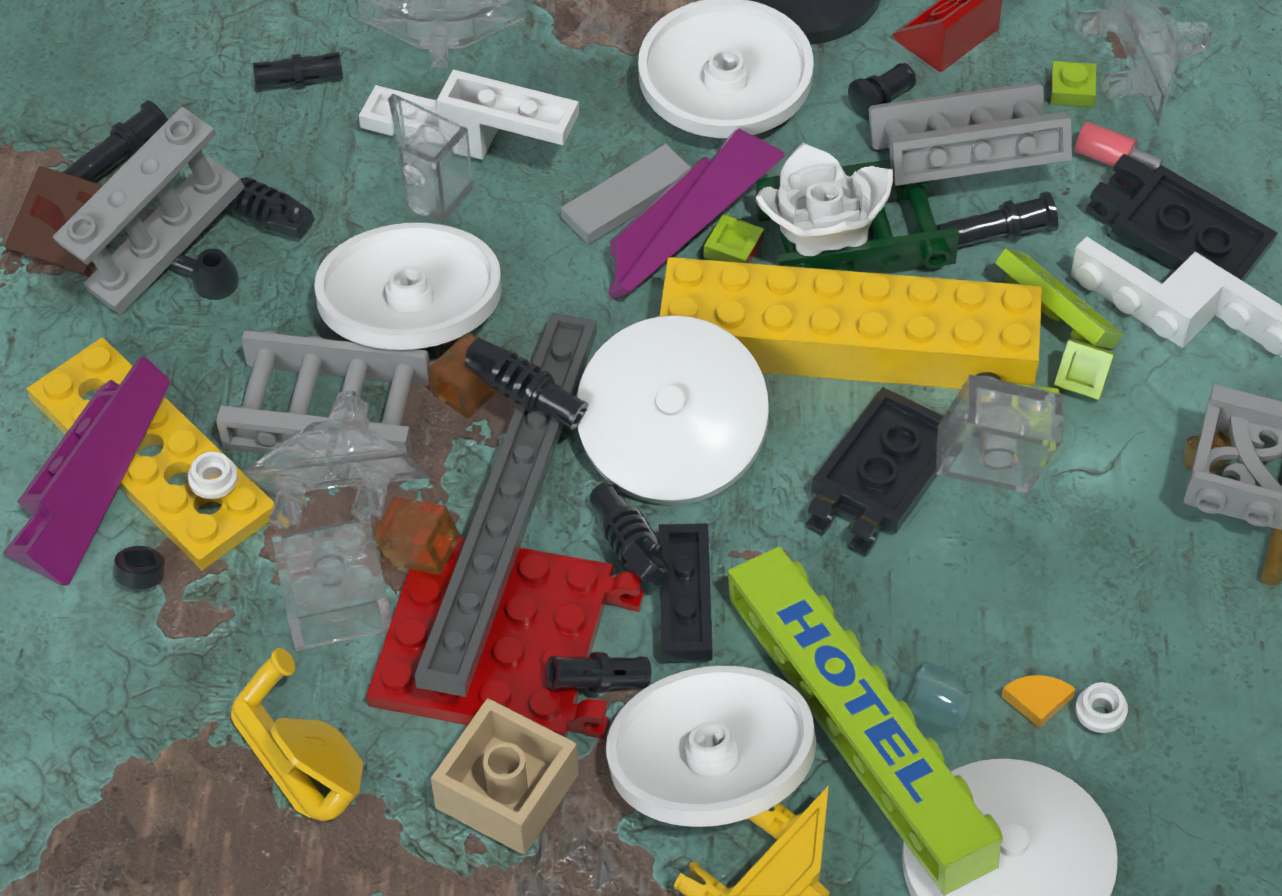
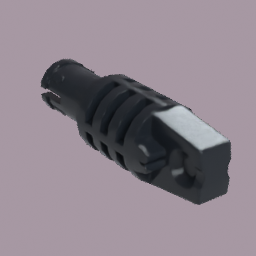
[228,177,315,239]
[465,337,588,430]
[590,482,672,587]

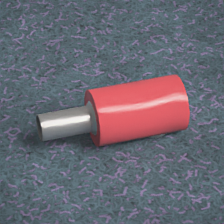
[1075,121,1163,172]

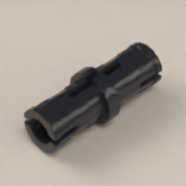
[253,52,343,91]
[545,652,652,693]

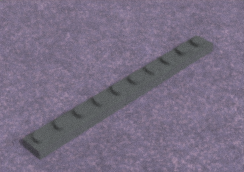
[415,313,597,697]

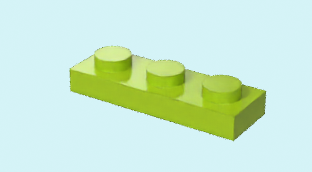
[995,248,1124,349]

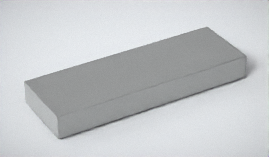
[560,144,690,245]

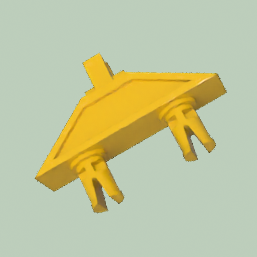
[674,785,830,896]

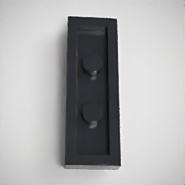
[659,523,713,662]

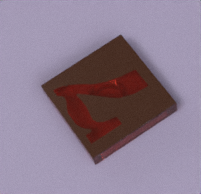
[4,166,103,277]

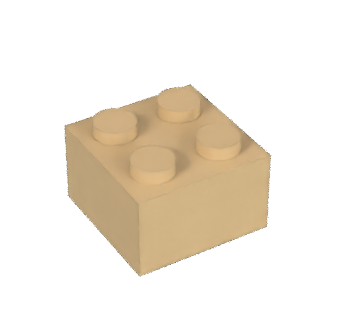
[431,698,579,855]

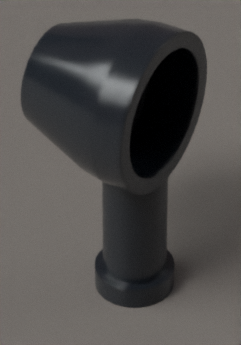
[167,249,239,300]

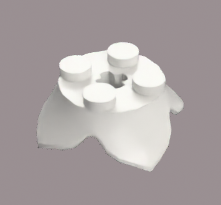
[756,142,893,256]

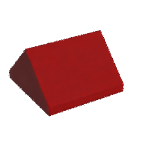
[892,0,1002,73]

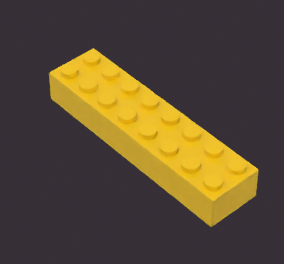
[660,257,1042,393]

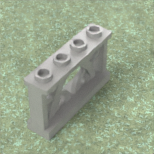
[1183,384,1282,530]

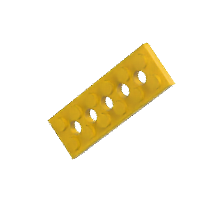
[26,337,279,571]

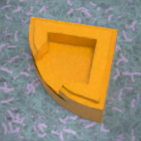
[1001,675,1075,729]

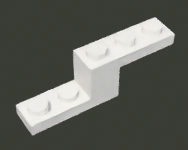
[359,69,579,160]
[1071,237,1282,357]

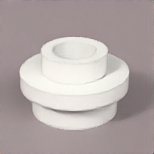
[188,452,238,499]
[1075,682,1128,733]

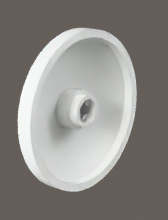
[638,0,814,138]
[314,223,502,350]
[577,316,769,505]
[606,666,816,827]
[902,759,1118,896]

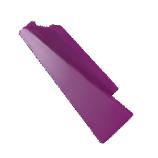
[609,129,785,299]
[3,356,170,585]

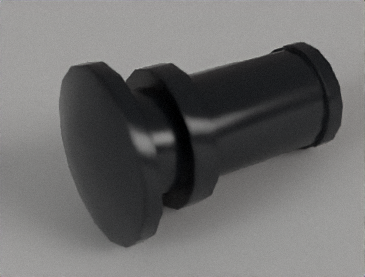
[848,63,916,120]

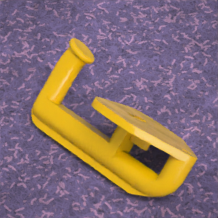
[231,648,363,822]

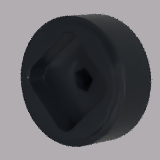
[114,546,165,589]

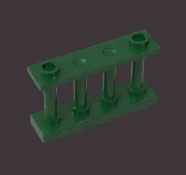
[755,159,959,274]

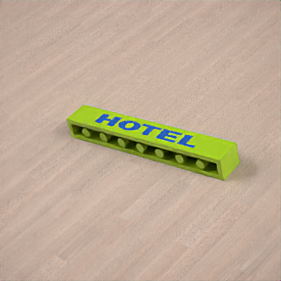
[728,546,1003,896]

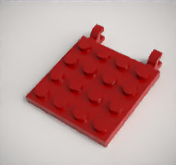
[366,530,644,739]

